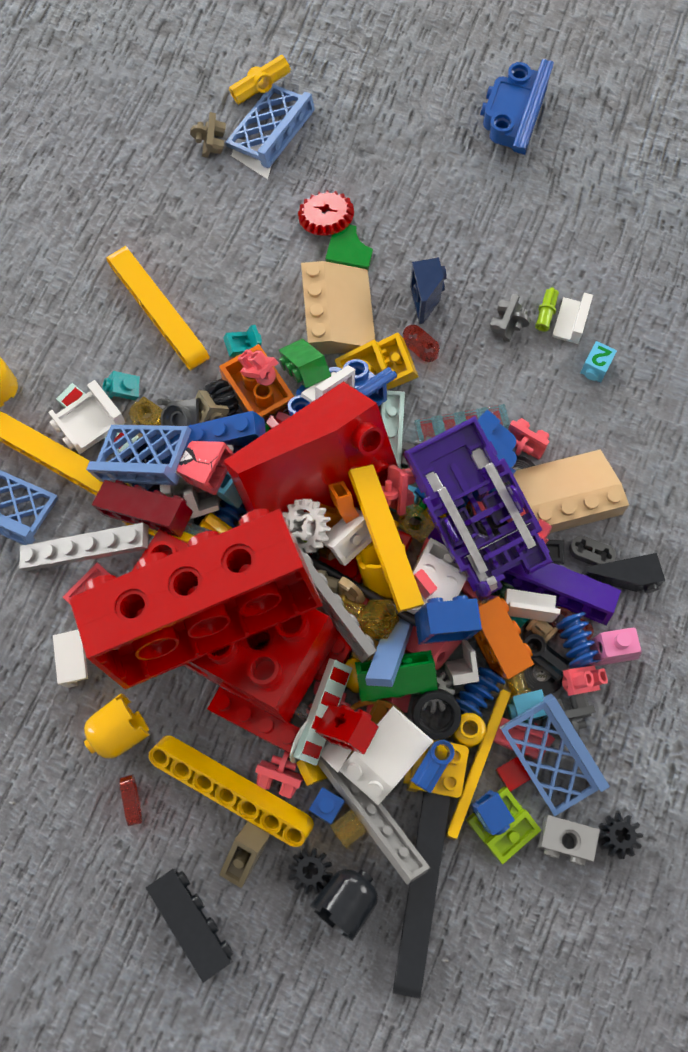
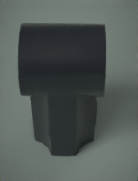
[523,634,570,680]

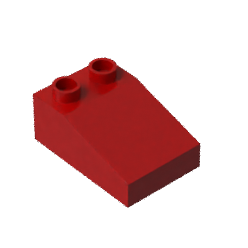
[223,381,398,519]

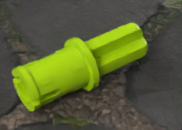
[535,287,559,332]

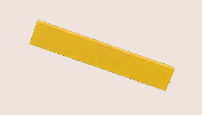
[348,464,424,613]
[446,690,511,841]

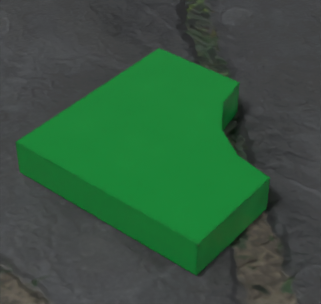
[325,225,373,270]

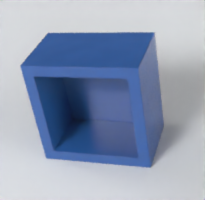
[414,595,482,644]

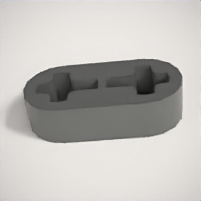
[569,536,616,566]

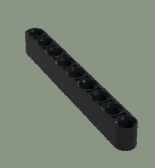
[393,791,451,999]

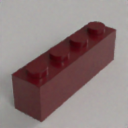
[92,480,193,538]

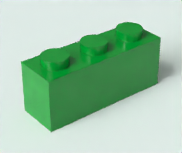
[278,339,331,388]
[355,650,438,702]

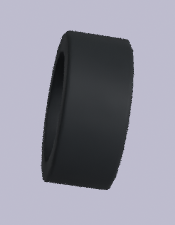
[411,688,461,740]

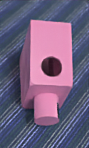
[590,628,641,666]

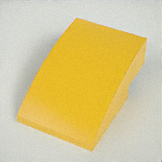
[334,332,419,390]

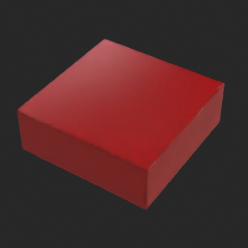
[495,756,531,792]

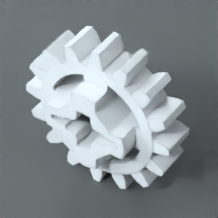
[282,499,331,553]

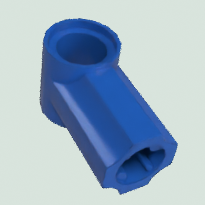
[411,740,455,793]

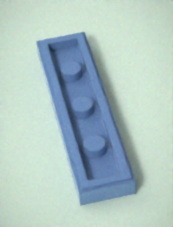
[365,613,414,687]

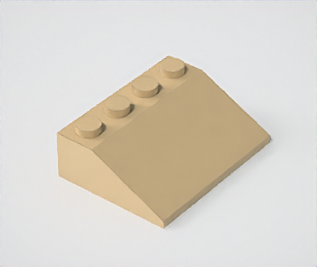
[301,261,375,355]
[514,449,629,533]

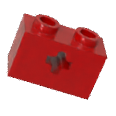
[315,704,379,755]

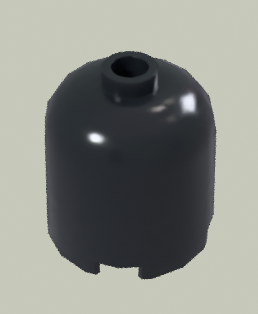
[310,869,378,941]

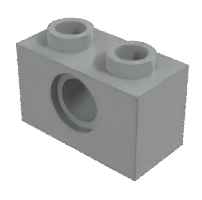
[537,815,600,866]

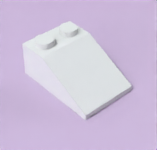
[339,706,433,805]

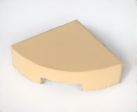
[338,576,365,606]

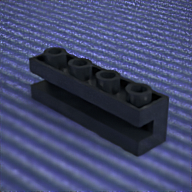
[146,869,234,983]

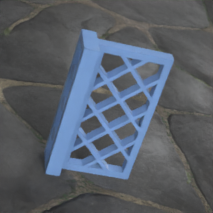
[225,84,315,169]
[86,425,191,486]
[0,470,58,545]
[500,693,610,816]

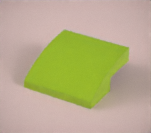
[465,787,542,864]

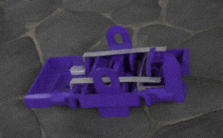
[403,416,553,600]

